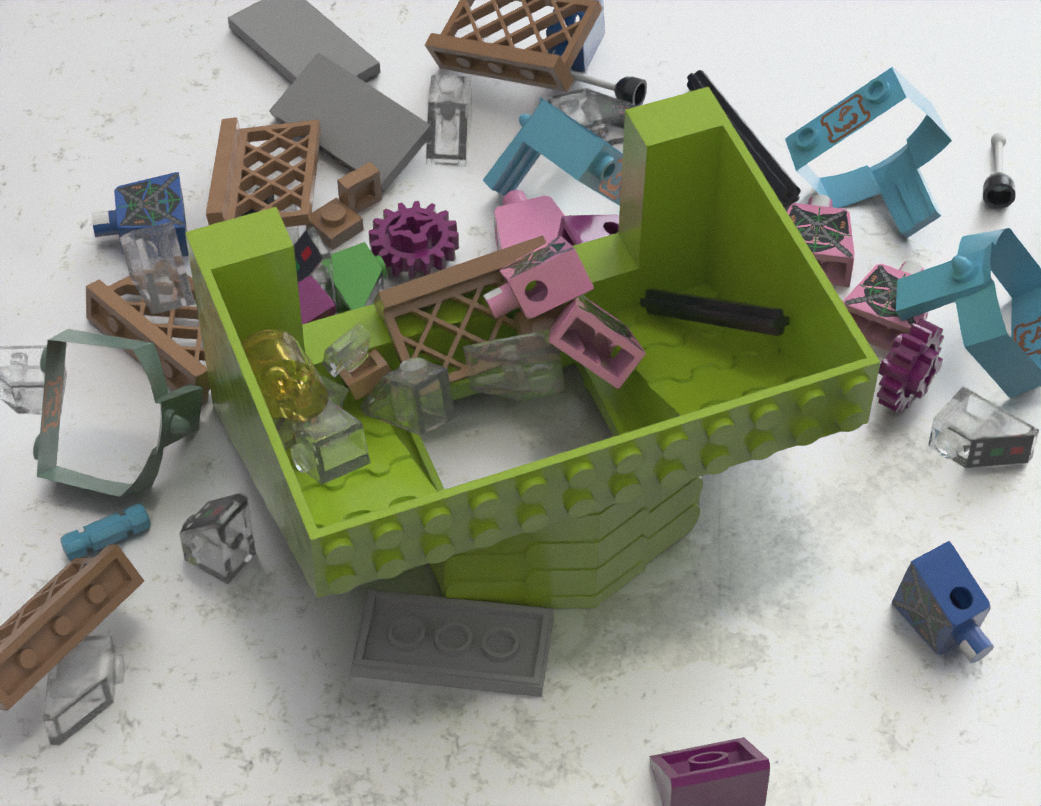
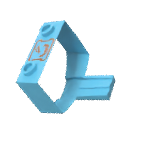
[785,67,952,238]
[483,97,623,206]
[895,228,1041,398]

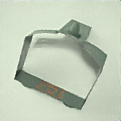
[33,329,203,497]

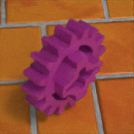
[369,201,459,279]
[877,319,944,413]

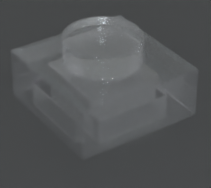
[322,322,371,377]

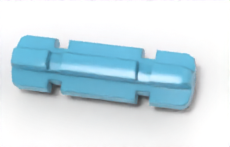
[60,504,150,560]

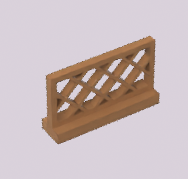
[424,0,603,92]
[206,117,321,227]
[373,235,566,397]
[86,258,210,406]
[0,544,144,711]

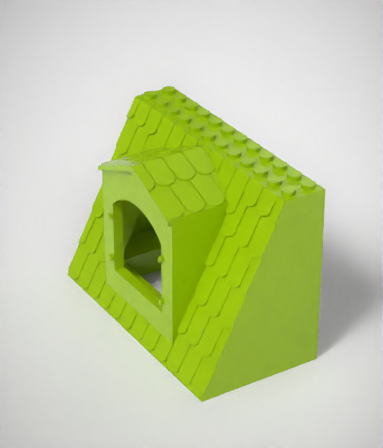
[185,87,880,609]

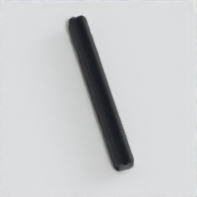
[686,70,801,206]
[640,288,790,336]

